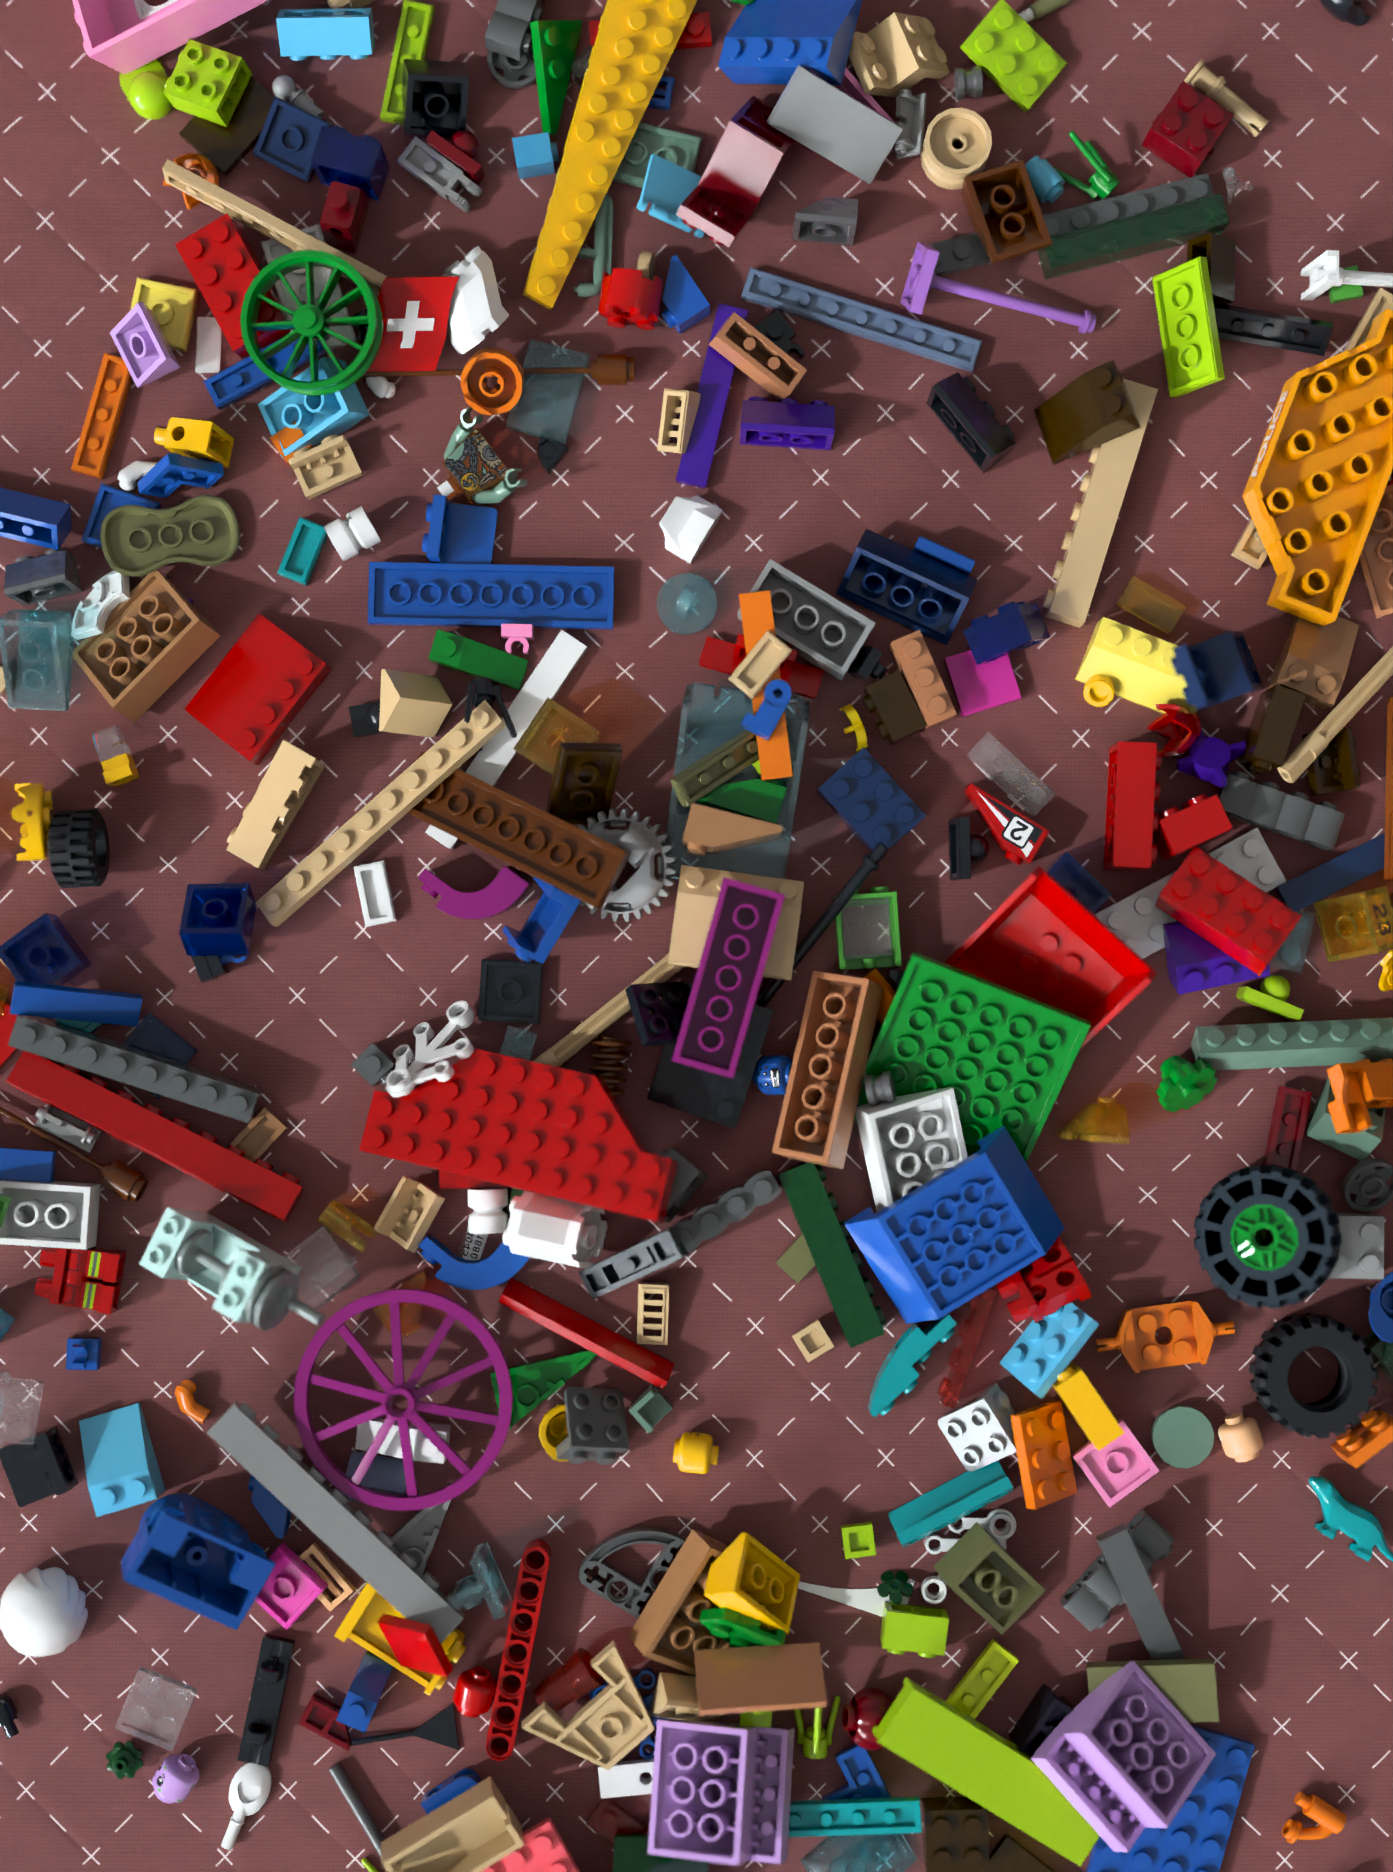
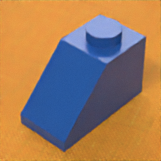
[661,255,710,334]
[248,1474,292,1539]
[336,1651,393,1733]

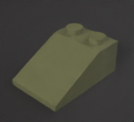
[933,1522,1046,1635]

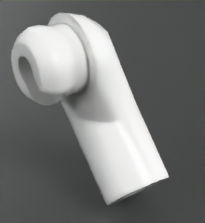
[366,377,396,399]
[117,461,157,491]

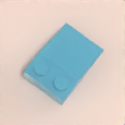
[258,357,370,458]
[79,1402,166,1517]

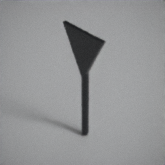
[351,1703,459,1750]

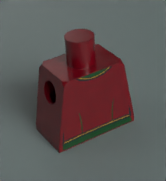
[320,181,371,254]

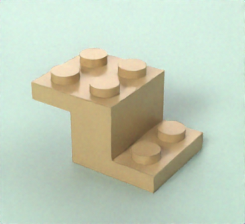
[849,12,950,98]

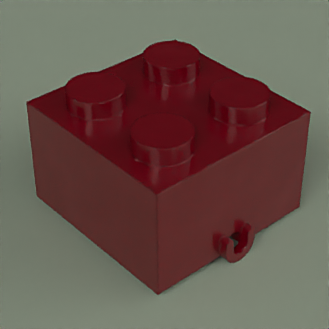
[1141,81,1234,178]

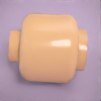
[1218,1413,1264,1462]

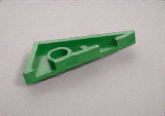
[530,20,582,135]
[490,1349,597,1430]

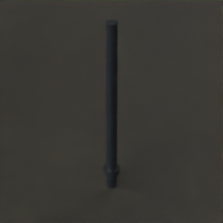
[755,842,889,1007]

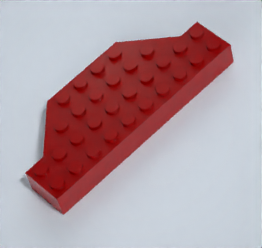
[359,1049,679,1223]

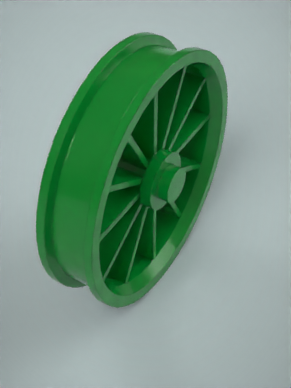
[241,250,383,396]

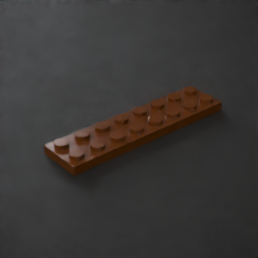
[407,751,630,910]

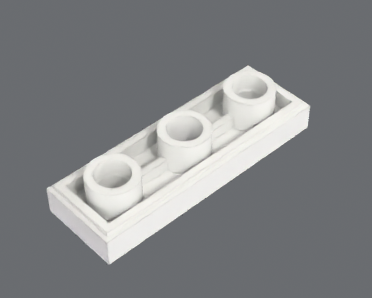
[598,1758,654,1799]

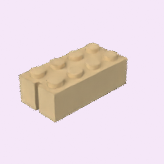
[380,1776,525,1872]

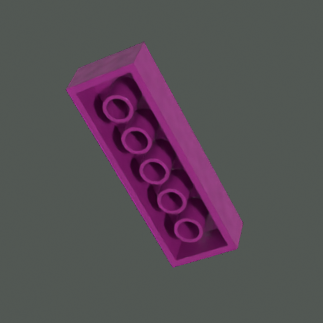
[672,877,785,1078]

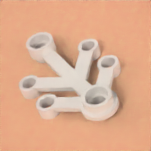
[386,1000,474,1097]
[921,1508,1016,1604]

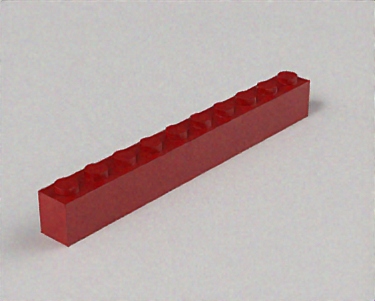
[6,1051,304,1223]

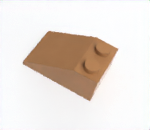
[1267,616,1359,710]
[682,803,783,857]

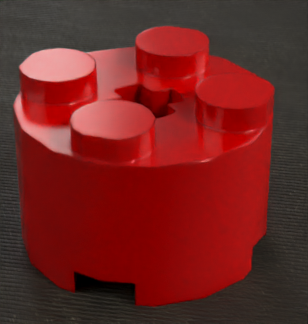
[598,268,663,330]

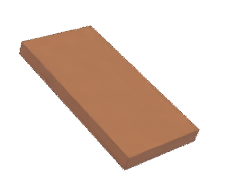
[694,1642,827,1715]

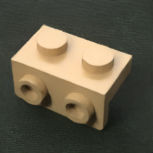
[288,434,363,500]
[374,1176,445,1253]

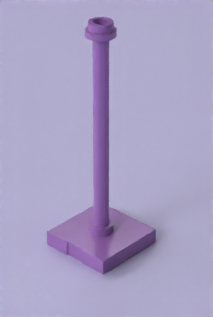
[900,242,1096,334]

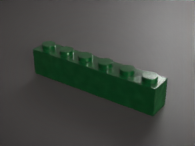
[777,1162,887,1348]

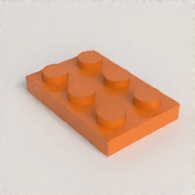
[1010,1400,1077,1510]

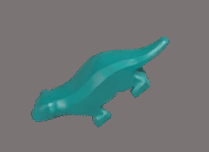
[1308,1476,1393,1562]

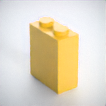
[1052,1361,1124,1451]

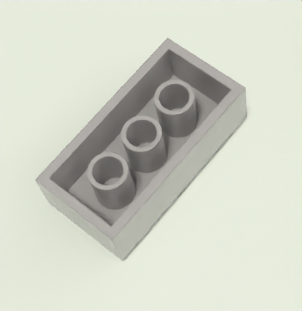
[737,559,876,681]

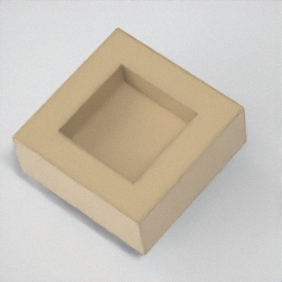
[791,1318,834,1363]

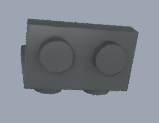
[556,1386,629,1465]

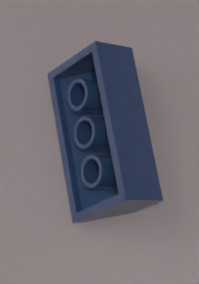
[836,528,977,645]

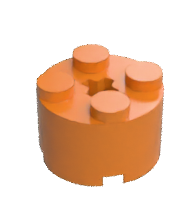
[461,347,524,415]

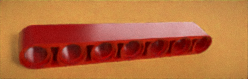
[486,1539,551,1761]

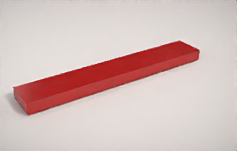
[498,1277,674,1389]

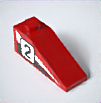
[964,783,1050,866]

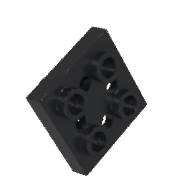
[625,981,689,1046]

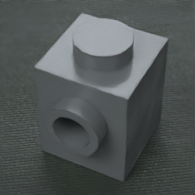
[351,1042,396,1087]

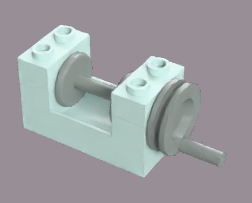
[140,1207,325,1331]

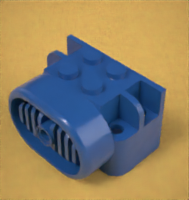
[121,1493,276,1630]

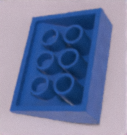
[718,0,862,85]

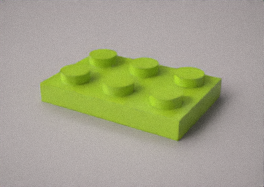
[959,0,1067,112]

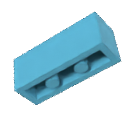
[276,8,375,60]

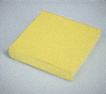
[130,277,199,352]

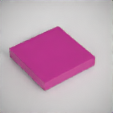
[944,640,1022,717]
[255,1543,328,1630]

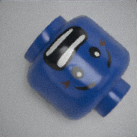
[752,1055,793,1095]

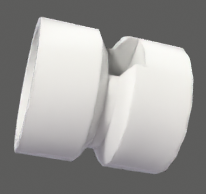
[324,506,381,562]
[468,1187,509,1234]

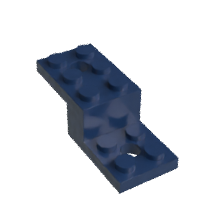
[1171,630,1265,709]

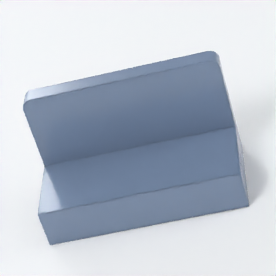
[345,1452,407,1503]

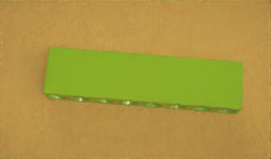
[872,1677,1100,1866]

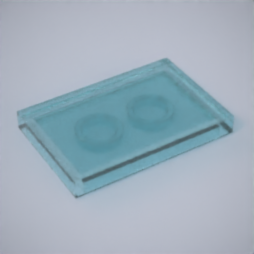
[506,339,590,444]

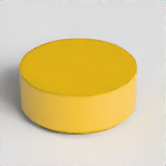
[1083,674,1115,707]

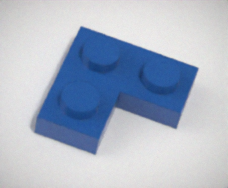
[138,453,224,498]
[822,1743,892,1800]

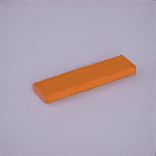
[71,353,132,480]

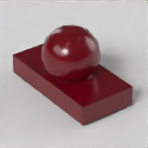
[426,130,485,185]

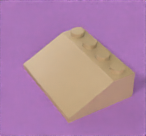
[668,865,804,981]

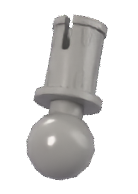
[272,75,325,119]

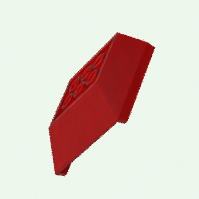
[945,865,1157,1050]

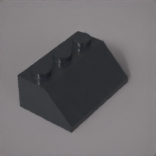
[926,372,1016,474]

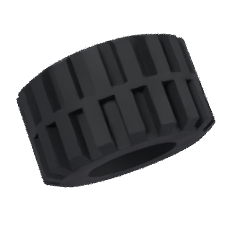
[48,809,110,888]

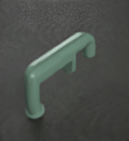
[574,194,613,297]

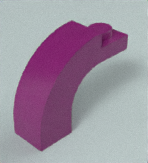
[418,866,531,920]

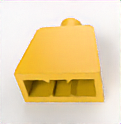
[154,417,234,468]

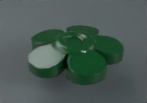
[877,1571,913,1604]

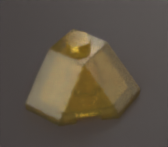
[1057,1097,1130,1144]

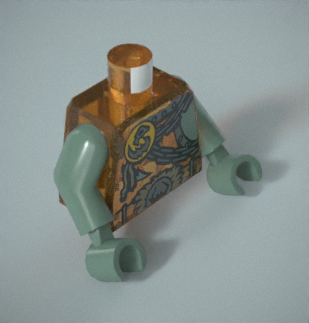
[436,407,528,504]

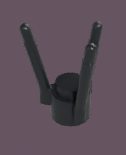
[464,677,517,751]

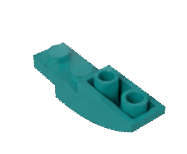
[868,1314,957,1418]

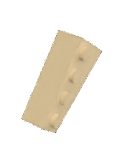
[226,740,326,870]

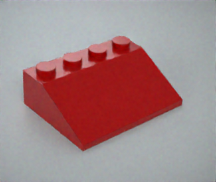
[184,613,332,766]

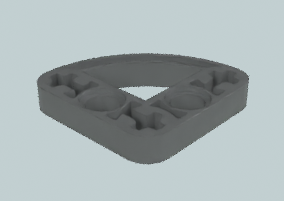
[579,1527,686,1619]

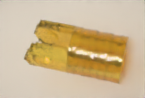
[318,1199,378,1252]

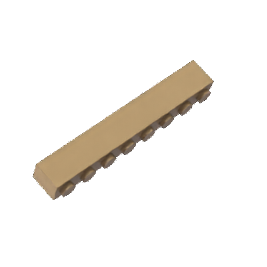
[1043,378,1158,628]

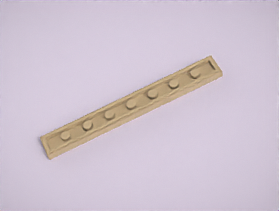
[162,159,388,295]

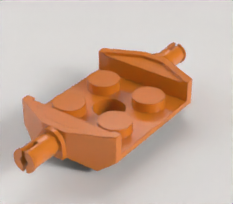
[1095,1300,1235,1373]

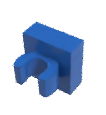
[66,1337,101,1370]

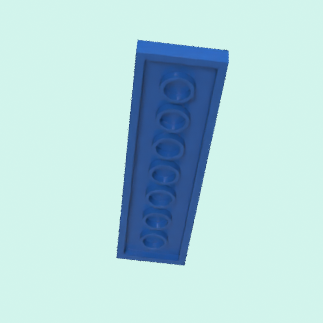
[368,562,615,630]

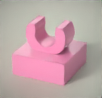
[501,624,534,654]

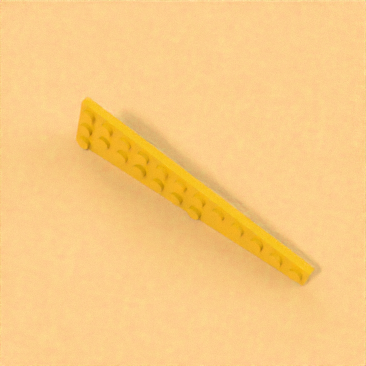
[523,0,697,310]

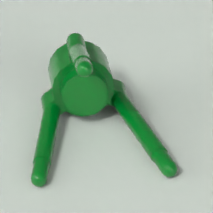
[1053,131,1121,200]

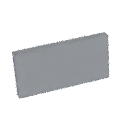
[766,65,903,184]

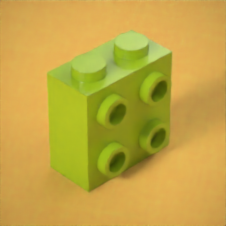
[163,39,252,127]

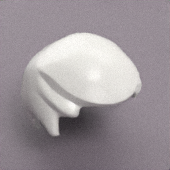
[0,1567,88,1657]

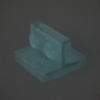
[450,1542,511,1620]

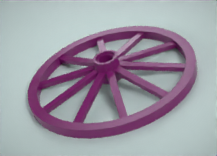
[294,1288,514,1511]

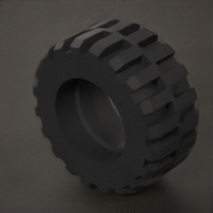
[1249,1313,1379,1438]

